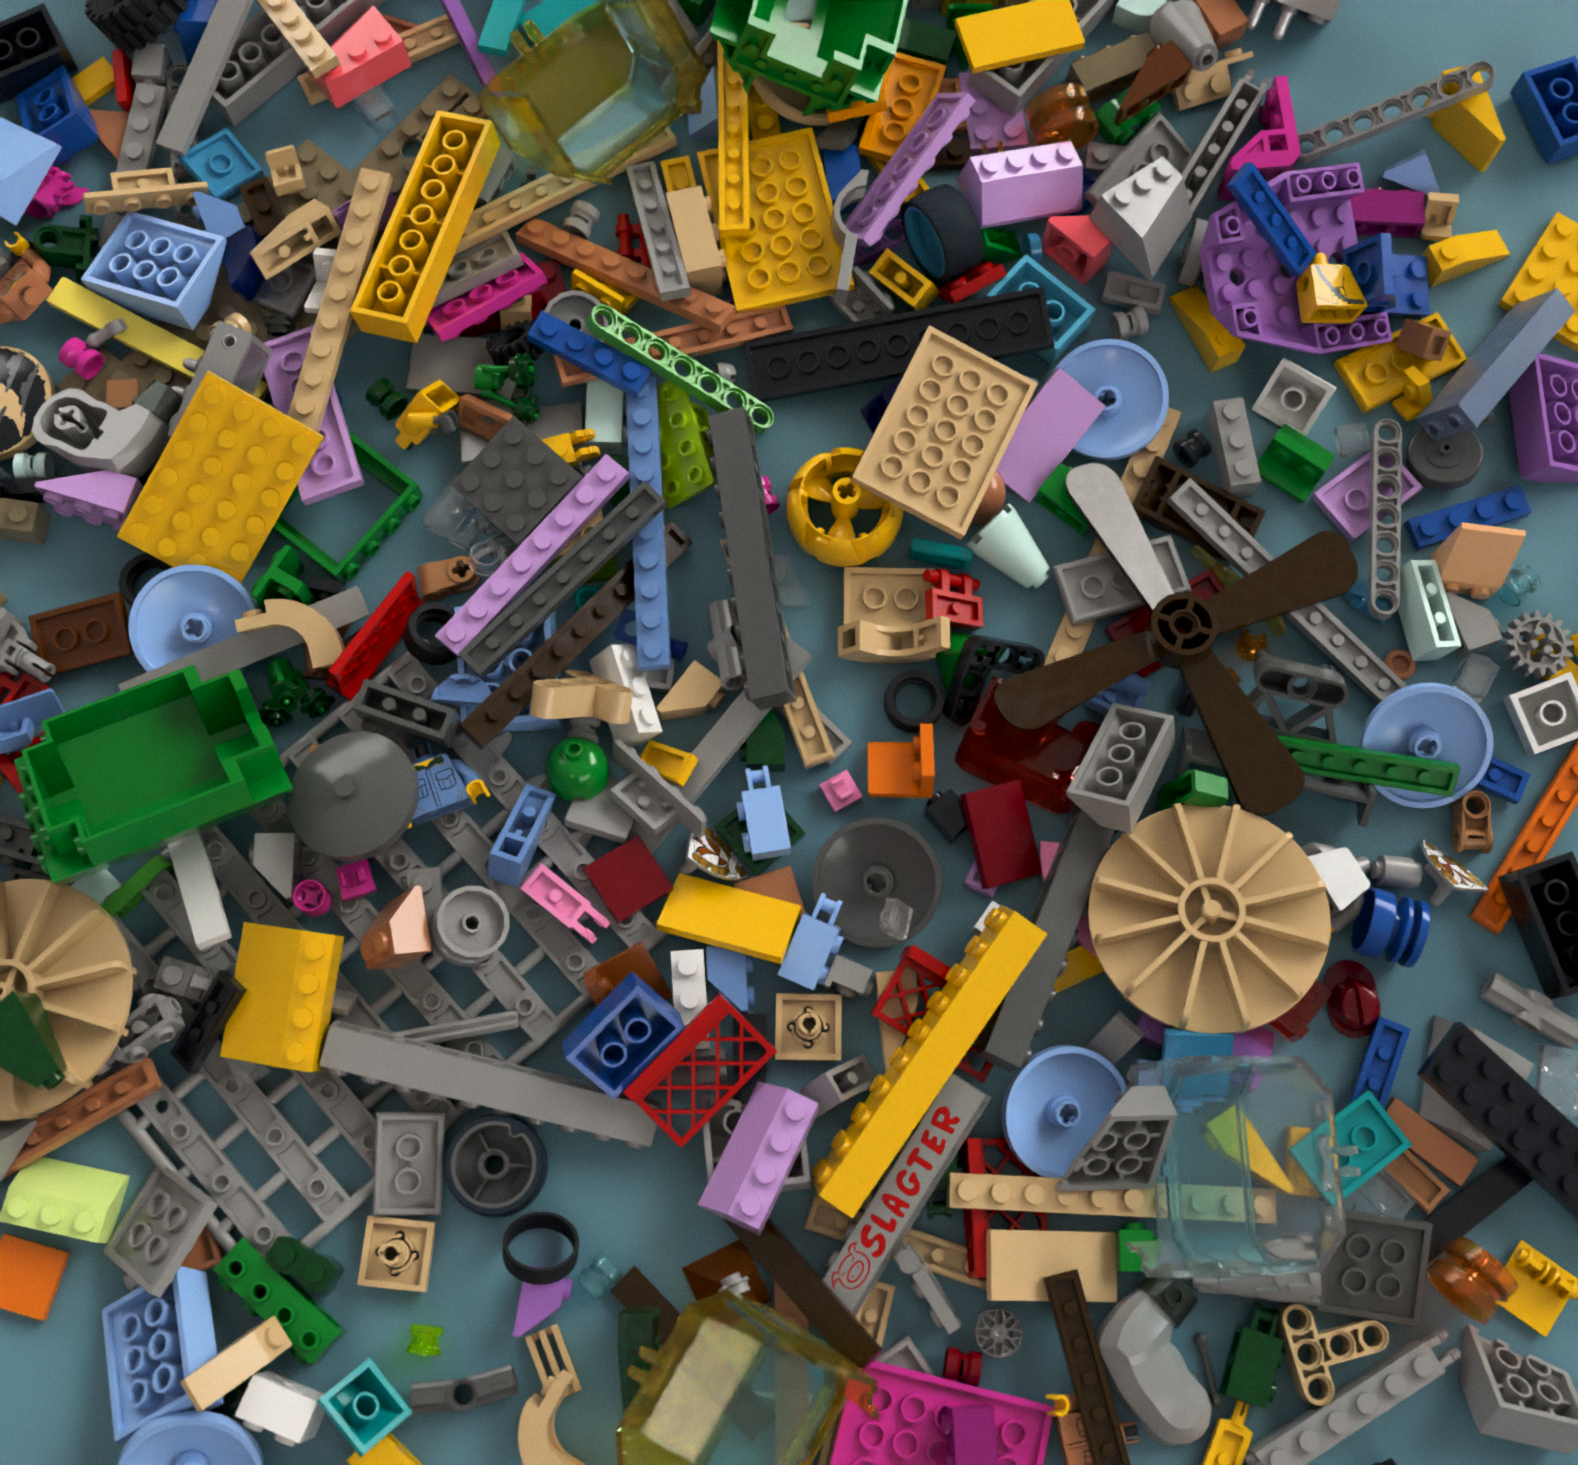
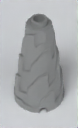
[1184,1235,1321,1306]

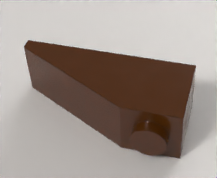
[1114,40,1193,126]

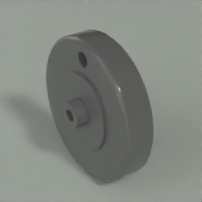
[1406,427,1484,490]

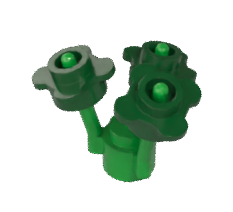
[473,353,540,426]
[259,658,335,726]

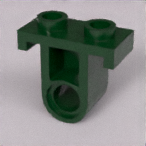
[33,214,98,283]

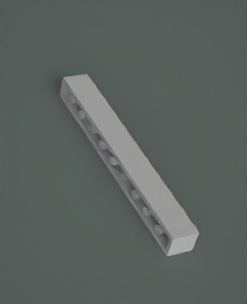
[319,1020,661,1149]

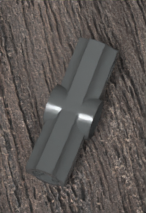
[410,1363,519,1414]

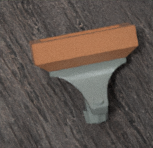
[458,377,520,440]

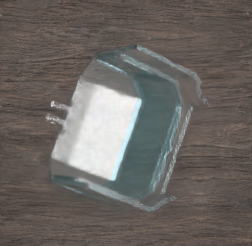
[1115,1056,1361,1278]

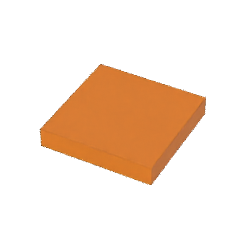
[0,1234,71,1321]

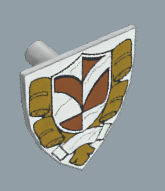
[679,826,748,881]
[1421,839,1490,907]

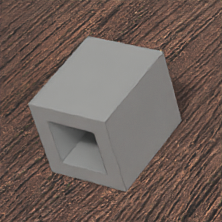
[131,44,173,88]

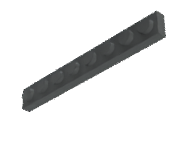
[458,480,668,679]

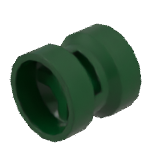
[365,377,409,421]

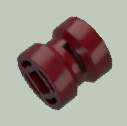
[942,1346,982,1387]

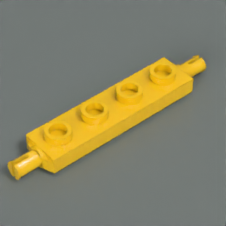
[1201,1400,1253,1465]

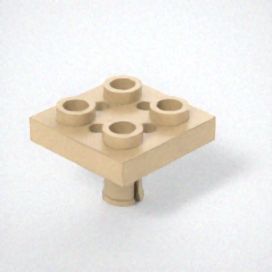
[775,993,842,1062]
[357,1215,437,1292]

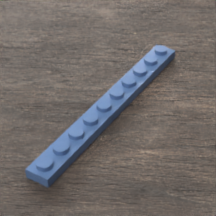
[626,376,671,671]

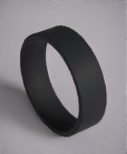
[503,1212,579,1285]

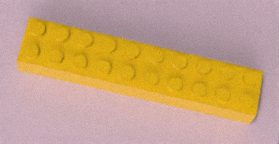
[811,905,1047,1218]

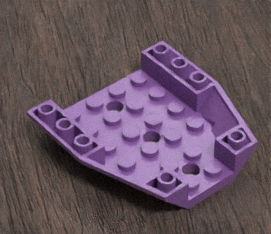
[1199,162,1393,355]

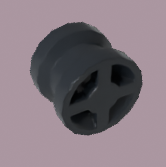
[1173,429,1212,468]

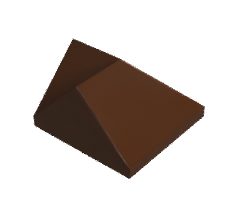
[682,1239,772,1331]

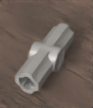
[707,599,747,691]
[1480,973,1578,1049]

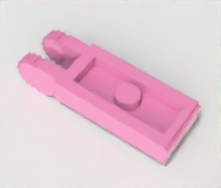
[520,863,610,945]

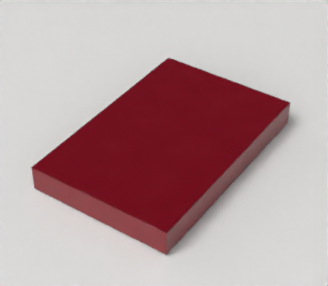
[960,780,1042,889]

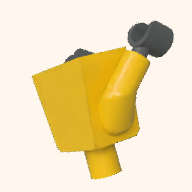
[395,379,483,450]

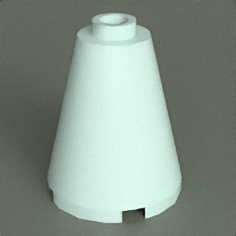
[965,503,1050,589]

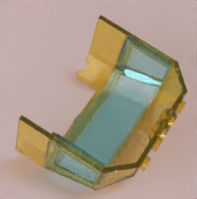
[477,0,707,185]
[615,1290,878,1465]

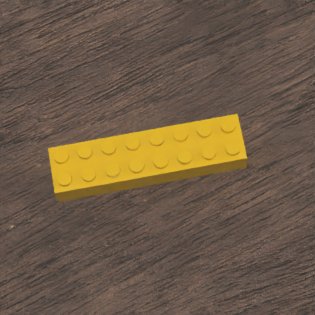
[350,110,501,344]

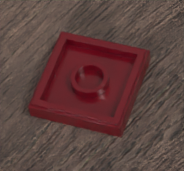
[583,835,674,924]

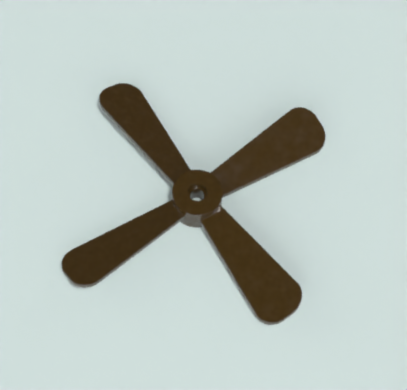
[993,463,1358,816]

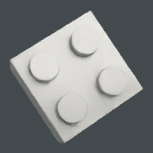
[1503,672,1578,757]
[235,1370,325,1446]

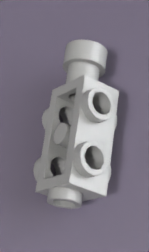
[97,994,186,1075]

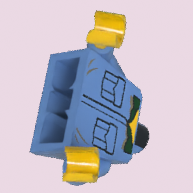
[408,742,490,829]

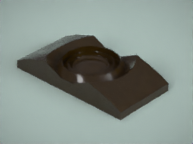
[1132,455,1266,562]

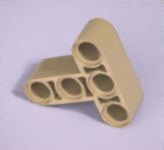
[529,670,633,724]
[1276,1303,1389,1406]

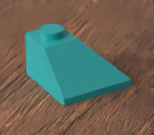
[316,1358,413,1458]

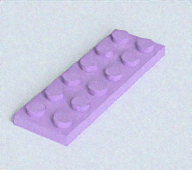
[844,92,975,247]
[264,325,365,506]

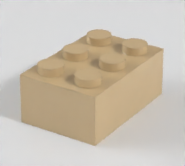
[666,185,727,296]

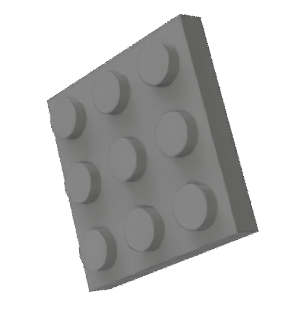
[102,1166,219,1298]

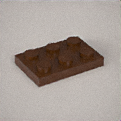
[28,592,135,677]

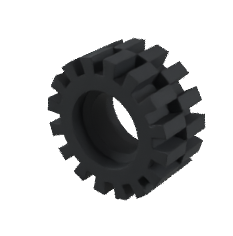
[486,320,545,366]

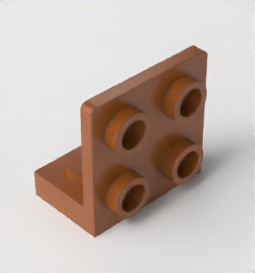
[584,942,672,1006]

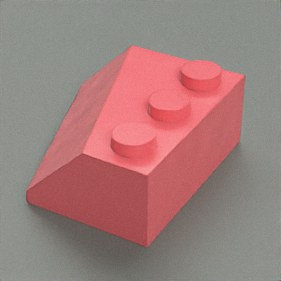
[307,5,412,109]

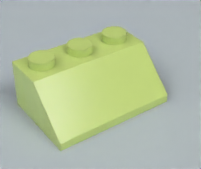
[0,1157,130,1243]

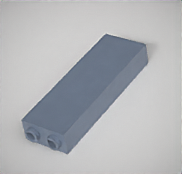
[1417,288,1575,441]

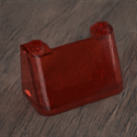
[955,676,1101,814]

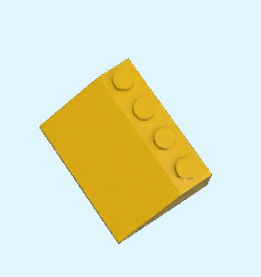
[220,922,344,1072]

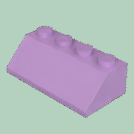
[957,141,1083,229]
[698,1081,819,1236]

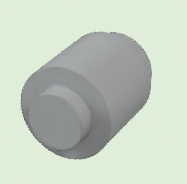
[1370,855,1422,890]

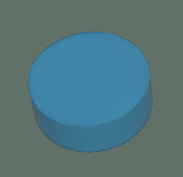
[1022,233,1042,263]

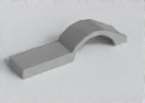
[831,169,869,305]

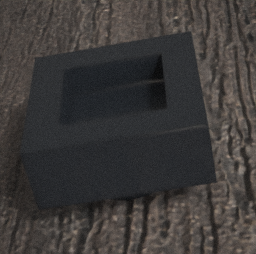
[308,575,346,602]

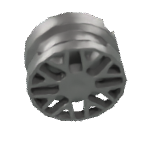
[972,1308,1023,1358]

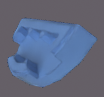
[430,673,492,708]

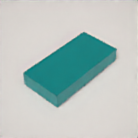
[908,537,973,571]

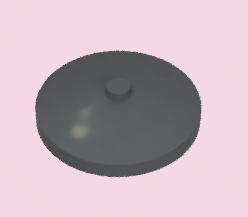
[288,731,419,861]
[812,817,942,948]

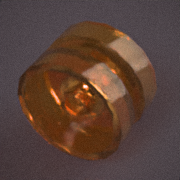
[1025,83,1099,150]
[1426,1236,1518,1325]

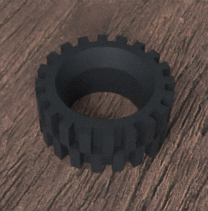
[85,0,190,53]

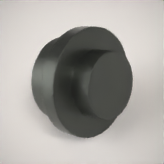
[264,314,296,337]

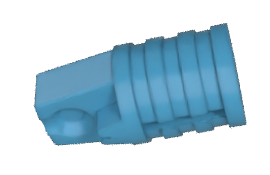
[1341,582,1392,625]

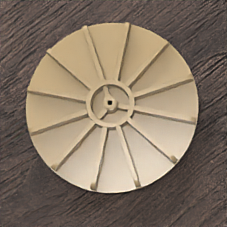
[1088,803,1331,1034]
[0,879,137,1121]

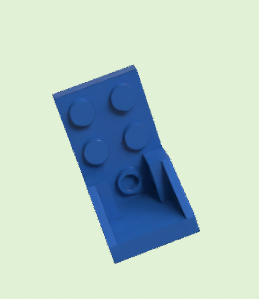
[1342,233,1430,318]

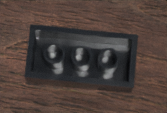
[0,3,78,103]
[1498,851,1578,999]

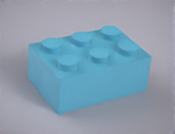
[987,254,1095,366]

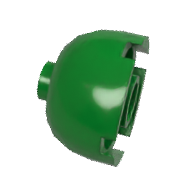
[545,736,610,801]

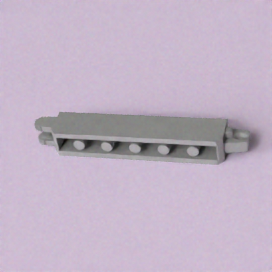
[1177,68,1272,241]
[1244,1328,1461,1465]

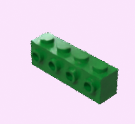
[212,1238,346,1365]

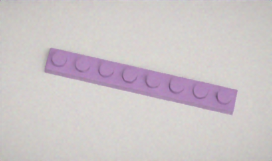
[435,454,630,659]

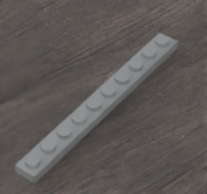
[1166,478,1408,704]

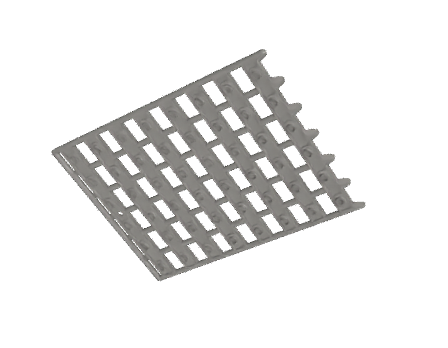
[91,639,669,1291]

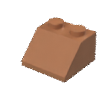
[361,885,432,970]

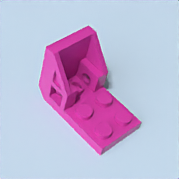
[1217,75,1301,201]

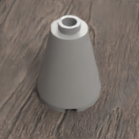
[1148,0,1218,71]

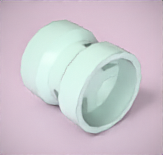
[13,452,55,479]

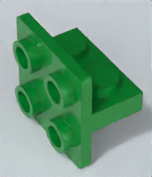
[1257,424,1335,503]
[251,544,316,613]

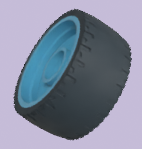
[901,184,984,283]

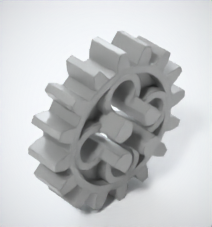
[1501,610,1574,679]

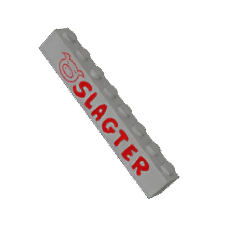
[823,1074,991,1317]

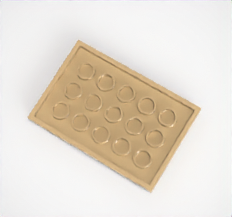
[850,325,1038,540]

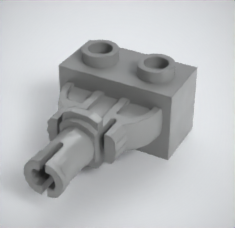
[0,606,56,683]

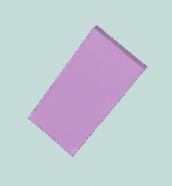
[996,367,1106,503]

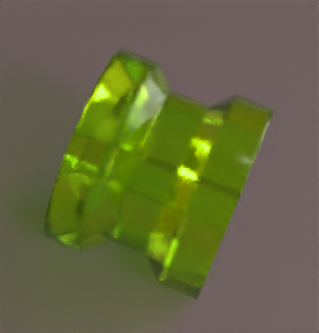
[406,1323,445,1356]

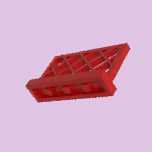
[325,571,427,701]
[870,945,994,1083]
[623,992,777,1148]
[959,1138,1048,1279]

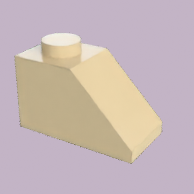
[656,660,726,721]

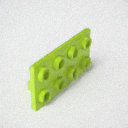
[657,380,717,509]

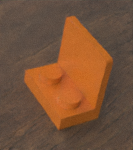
[867,723,935,798]

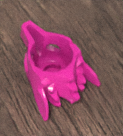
[24,166,89,219]

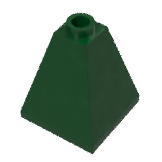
[0,991,68,1091]

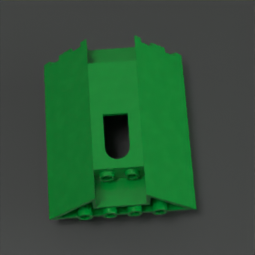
[709,0,908,116]
[14,664,293,886]

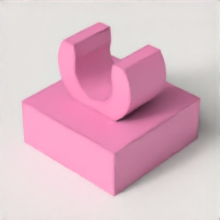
[819,770,863,814]

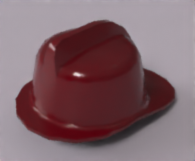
[1324,960,1381,1038]

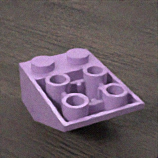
[34,470,144,532]

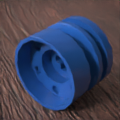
[1351,887,1431,968]

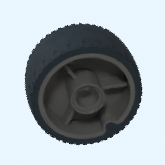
[445,1114,548,1218]

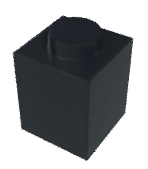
[924,788,968,843]

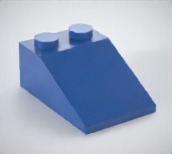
[16,65,100,167]

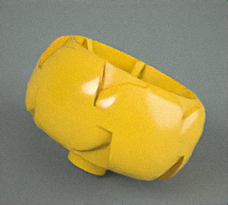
[786,447,904,567]

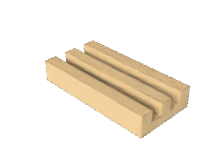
[525,1323,583,1397]

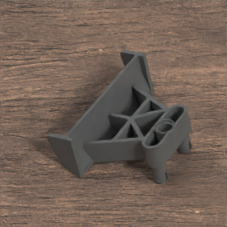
[1175,649,1377,827]

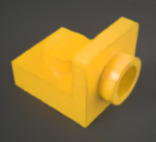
[1392,366,1433,421]

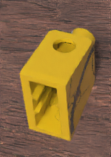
[1296,253,1368,324]

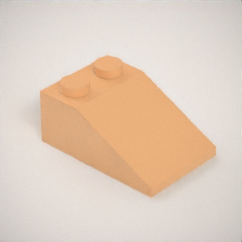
[1431,522,1526,599]

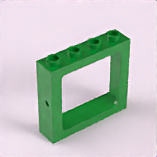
[271,430,423,584]

